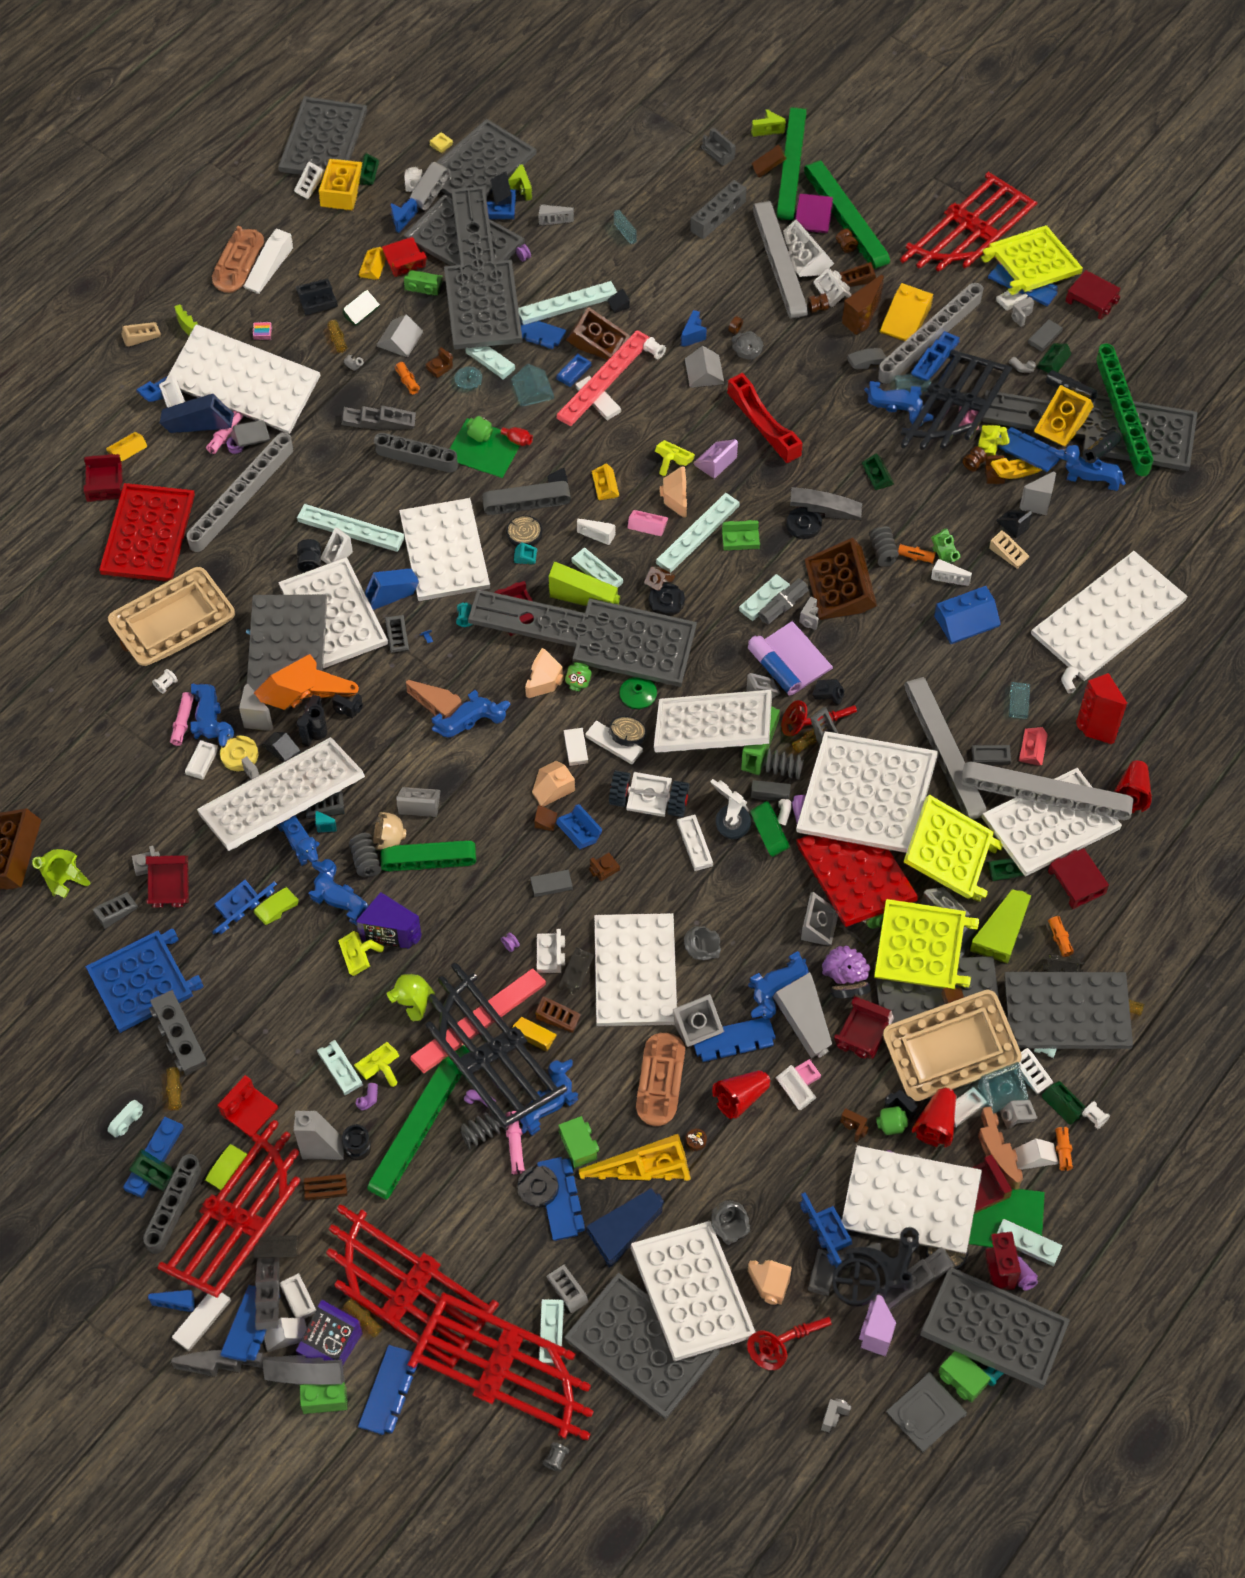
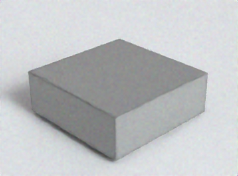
[241,756,259,780]

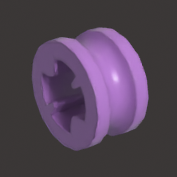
[516,244,531,262]
[227,437,244,454]
[501,932,520,952]

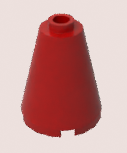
[1114,760,1152,813]
[712,1070,770,1119]
[912,1087,957,1147]

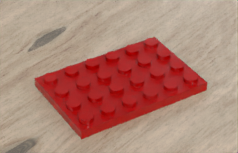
[99,483,195,582]
[796,835,918,927]

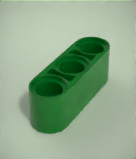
[750,801,790,857]

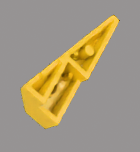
[579,1134,691,1181]

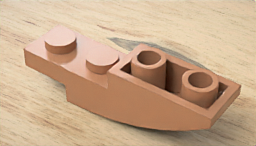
[978,1107,1023,1190]

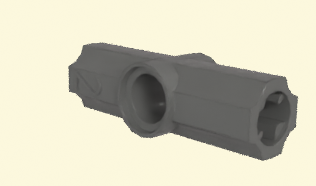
[758,578,809,625]

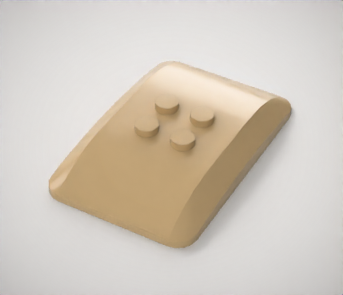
[108,567,235,666]
[883,990,1022,1102]

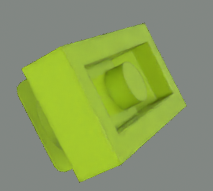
[752,110,785,137]
[508,164,532,201]

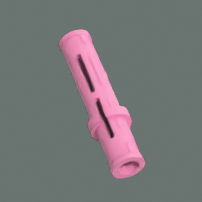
[206,411,243,454]
[170,692,194,746]
[505,1111,525,1175]

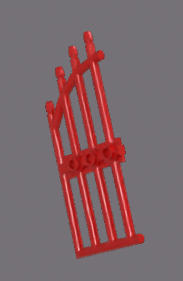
[900,172,1037,271]
[158,1120,300,1298]
[326,1204,499,1369]
[407,1292,594,1440]

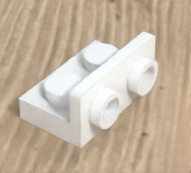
[813,268,852,307]
[537,929,565,973]

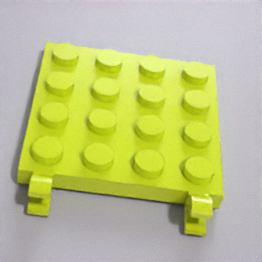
[981,225,1083,295]
[904,795,1003,902]
[874,899,979,990]

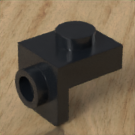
[813,679,845,705]
[332,694,363,718]
[884,1089,917,1120]

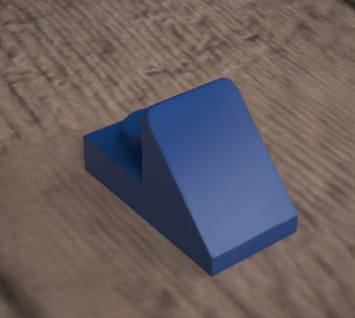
[391,198,418,233]
[681,310,707,347]

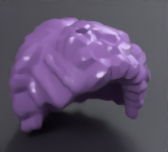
[822,946,871,984]

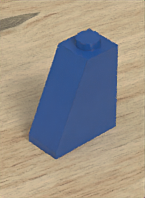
[365,568,419,610]

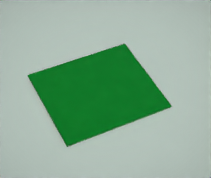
[450,418,520,478]
[968,1188,1045,1251]

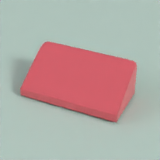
[1019,727,1048,765]

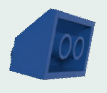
[934,586,1001,644]

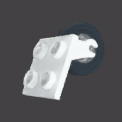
[710,779,751,839]

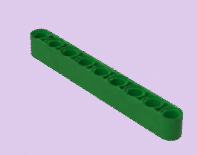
[777,107,807,220]
[804,160,890,270]
[1096,343,1153,476]
[367,1045,469,1200]

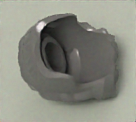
[732,331,764,360]
[684,926,721,960]
[711,1200,750,1245]

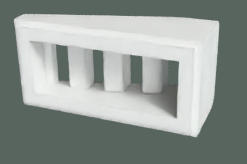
[294,162,326,199]
[577,519,615,545]
[931,559,972,586]
[1013,1048,1053,1095]

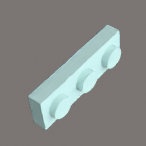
[465,346,515,379]
[572,547,623,587]
[739,574,790,621]
[997,1219,1063,1267]
[539,1299,564,1365]

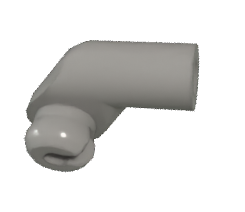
[344,355,364,371]
[1009,357,1036,373]

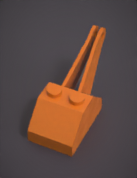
[254,654,359,710]

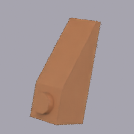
[406,680,462,719]

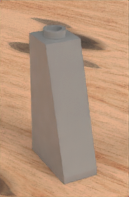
[773,973,832,1059]
[294,1111,344,1160]

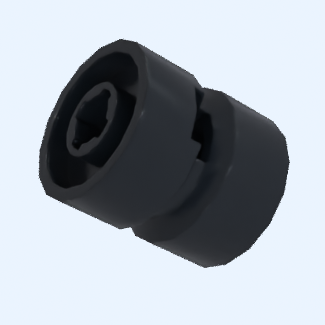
[297,539,321,573]
[342,1124,371,1160]

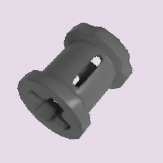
[543,1442,569,1472]

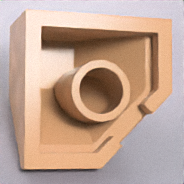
[660,467,687,517]
[525,648,564,698]
[532,761,575,807]
[748,1260,792,1305]

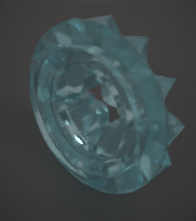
[455,367,482,391]

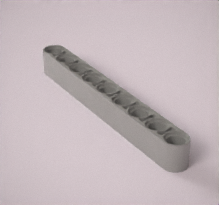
[753,201,807,319]
[878,283,983,384]
[187,433,293,552]
[905,677,987,820]
[961,762,1133,820]

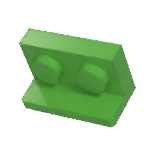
[404,270,443,295]
[722,520,760,550]

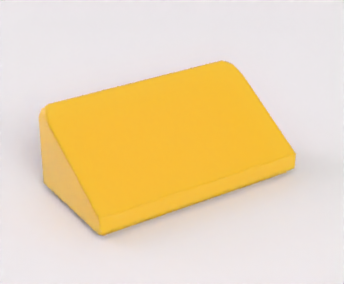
[358,247,386,280]
[106,432,147,461]
[592,463,619,500]
[512,1017,557,1052]

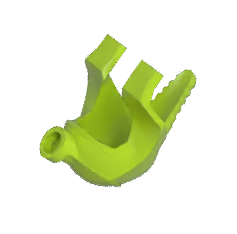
[32,849,90,898]
[386,974,435,1022]

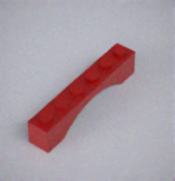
[727,373,803,463]

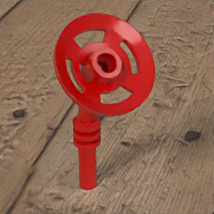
[781,700,857,736]
[747,1317,832,1370]

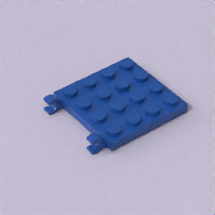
[86,929,204,1033]

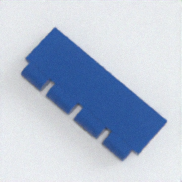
[988,264,1058,306]
[520,321,566,349]
[997,427,1061,472]
[694,1018,775,1062]
[537,1157,585,1241]
[221,1285,280,1362]
[358,1345,418,1435]

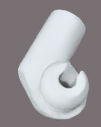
[1061,666,1078,693]
[778,799,792,825]

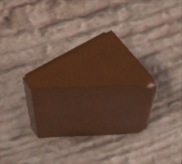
[534,805,557,831]
[941,988,964,1004]

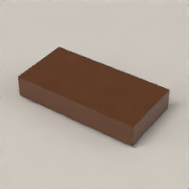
[752,145,786,178]

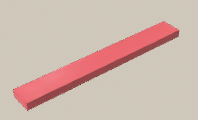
[557,330,650,427]
[411,969,546,1073]

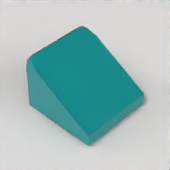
[514,542,537,564]
[316,811,337,833]

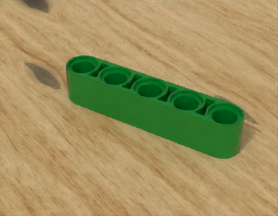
[380,841,476,871]

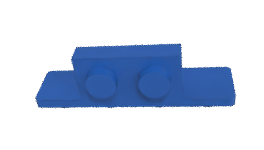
[212,880,277,935]
[799,1192,852,1268]

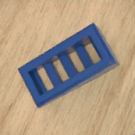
[148,1290,195,1312]

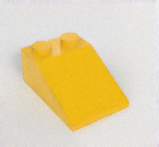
[319,159,362,210]
[880,283,933,341]
[1034,385,1094,447]

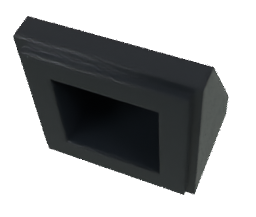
[607,289,630,313]
[547,468,568,483]

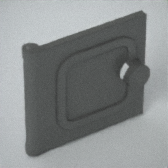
[886,1372,967,1452]

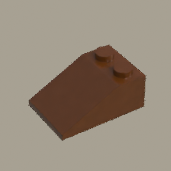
[842,274,884,335]
[566,307,630,360]

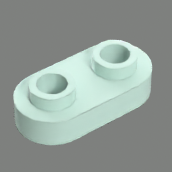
[108,1100,143,1137]

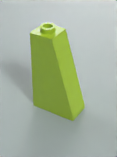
[549,562,620,606]
[970,889,1031,964]

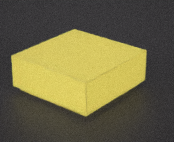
[430,133,453,153]

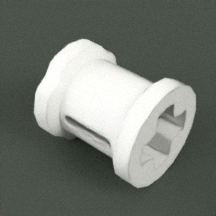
[643,337,666,359]
[152,669,178,694]
[1082,1101,1110,1129]

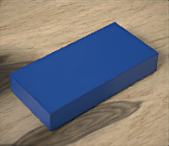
[556,354,591,387]

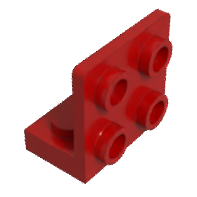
[382,237,427,277]
[218,1075,278,1137]

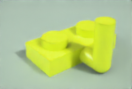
[978,425,1010,456]
[655,440,695,476]
[338,931,384,976]
[354,1042,399,1087]

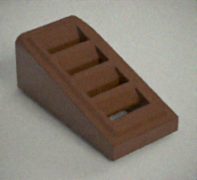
[839,262,876,287]
[536,997,581,1033]

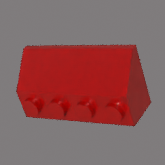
[1076,673,1127,744]

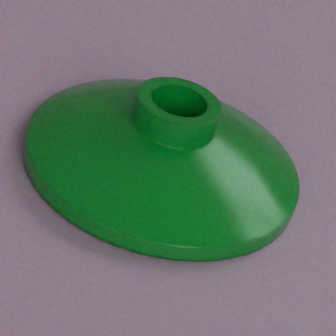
[620,677,657,709]

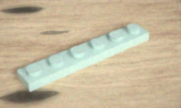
[518,281,617,325]
[656,493,740,573]
[297,504,404,552]

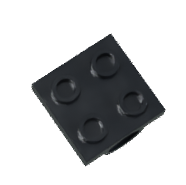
[297,694,328,746]

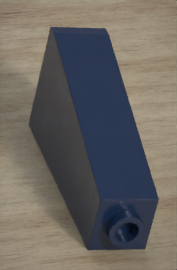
[160,393,234,433]
[587,1188,664,1268]

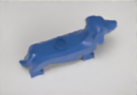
[864,381,934,427]
[1055,445,1125,491]
[191,683,234,748]
[432,690,511,738]
[276,815,319,866]
[308,859,368,925]
[748,951,809,1019]
[520,1059,578,1137]

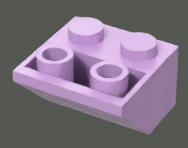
[859,1295,896,1356]

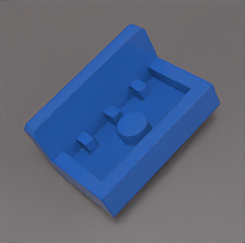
[556,804,602,849]

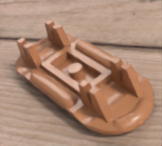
[212,226,264,293]
[636,1033,685,1126]

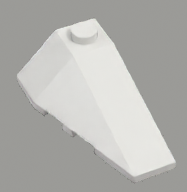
[783,220,834,276]

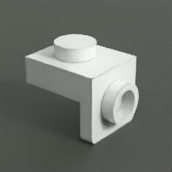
[405,167,422,191]

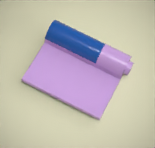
[748,621,833,696]

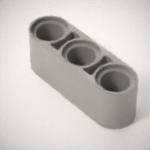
[410,162,450,211]

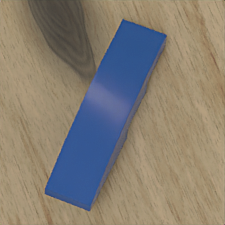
[911,331,960,382]

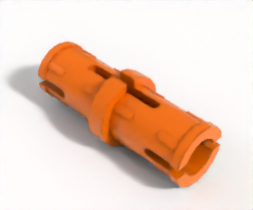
[395,362,420,394]
[898,544,936,564]
[1048,916,1074,957]
[1055,1127,1073,1171]

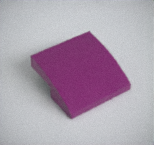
[796,194,833,233]

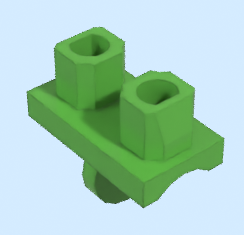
[931,528,961,564]

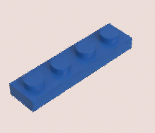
[123,1117,184,1199]

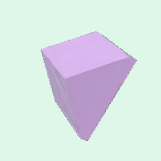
[693,439,738,479]

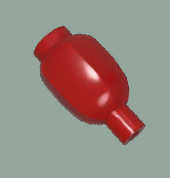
[501,427,533,446]

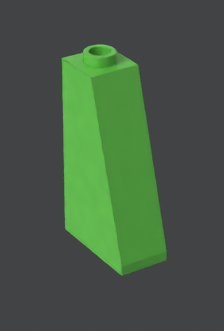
[741,706,780,775]

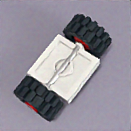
[609,770,689,817]

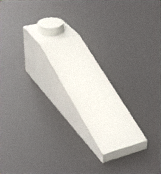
[244,229,293,294]

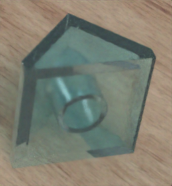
[511,363,555,407]
[977,1062,1029,1113]

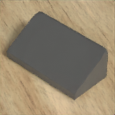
[231,420,270,447]
[751,780,791,801]

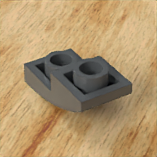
[847,348,887,369]

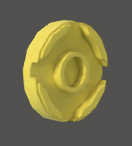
[220,736,259,771]

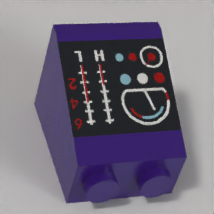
[356,892,422,949]
[296,1300,363,1365]

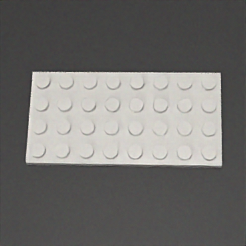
[166,325,320,434]
[1031,551,1187,681]
[197,737,365,851]

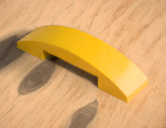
[990,458,1042,479]

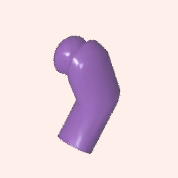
[355,1083,378,1110]
[464,1089,496,1108]

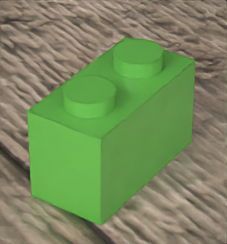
[559,1116,599,1168]
[938,1351,991,1402]
[300,1382,347,1414]

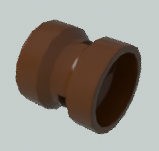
[836,229,858,253]
[807,293,829,313]
[962,446,987,471]

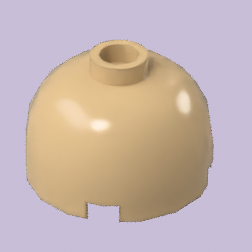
[373,812,406,850]

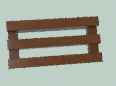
[304,1174,347,1200]

